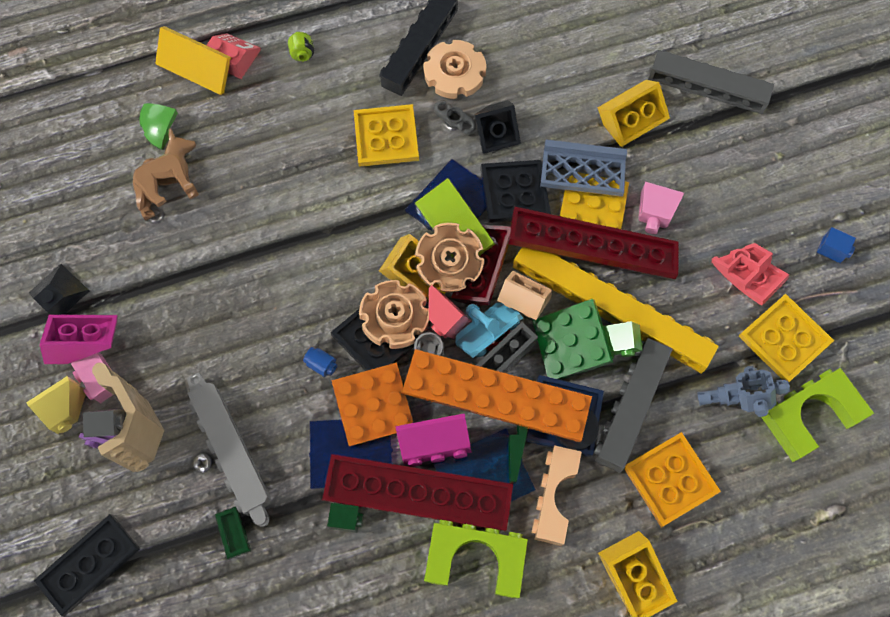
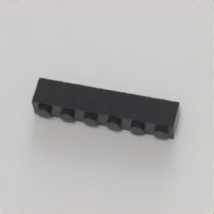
[379,0,458,96]

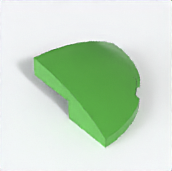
[140,103,178,150]

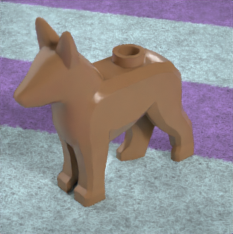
[133,128,199,220]

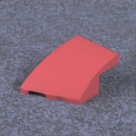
[712,243,789,306]

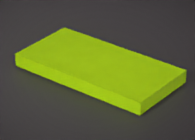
[415,178,495,258]

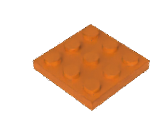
[331,363,413,446]

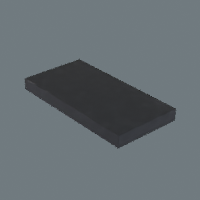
[34,514,140,617]

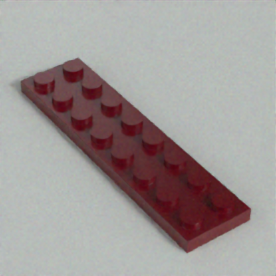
[508,207,679,279]
[322,454,513,532]

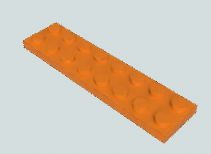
[402,349,592,442]

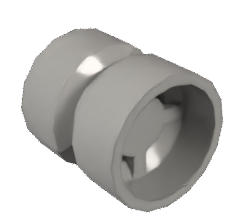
[414,332,443,356]

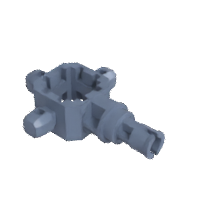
[697,366,790,417]

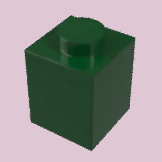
[327,503,364,533]

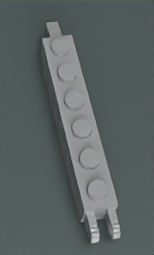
[187,372,271,528]

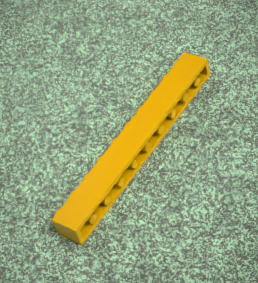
[513,247,719,374]

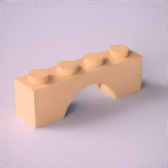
[531,445,582,546]

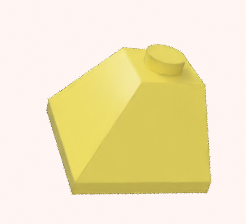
[26,376,86,434]

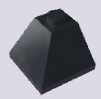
[474,100,521,154]
[29,264,90,315]

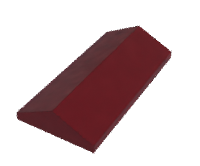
[451,225,511,306]

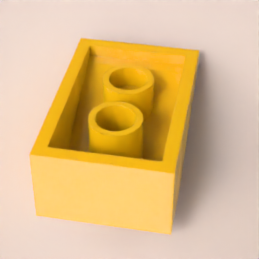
[379,234,446,302]
[598,531,678,617]

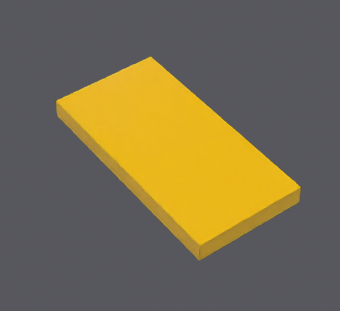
[155,26,231,95]

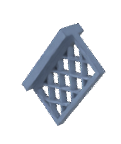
[540,140,627,196]

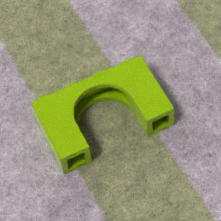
[761,368,874,462]
[424,520,528,599]

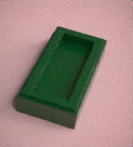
[215,507,251,560]

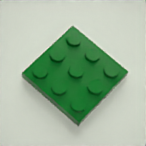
[532,299,613,380]

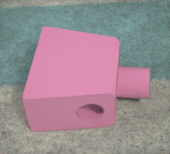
[638,182,684,234]

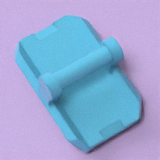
[455,303,523,358]

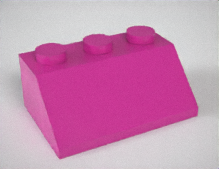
[396,413,471,467]

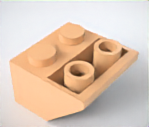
[497,271,552,320]

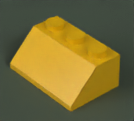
[597,80,670,147]

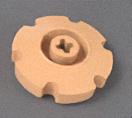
[424,40,486,99]
[415,223,484,292]
[359,280,429,349]

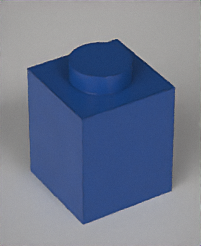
[816,227,856,263]

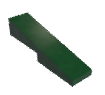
[508,425,528,485]

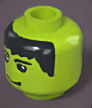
[288,32,314,62]

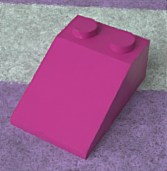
[39,315,118,364]

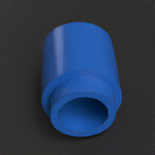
[303,347,337,377]

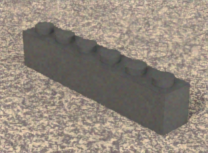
[648,50,774,114]
[594,338,672,473]

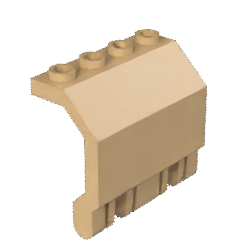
[92,362,164,472]

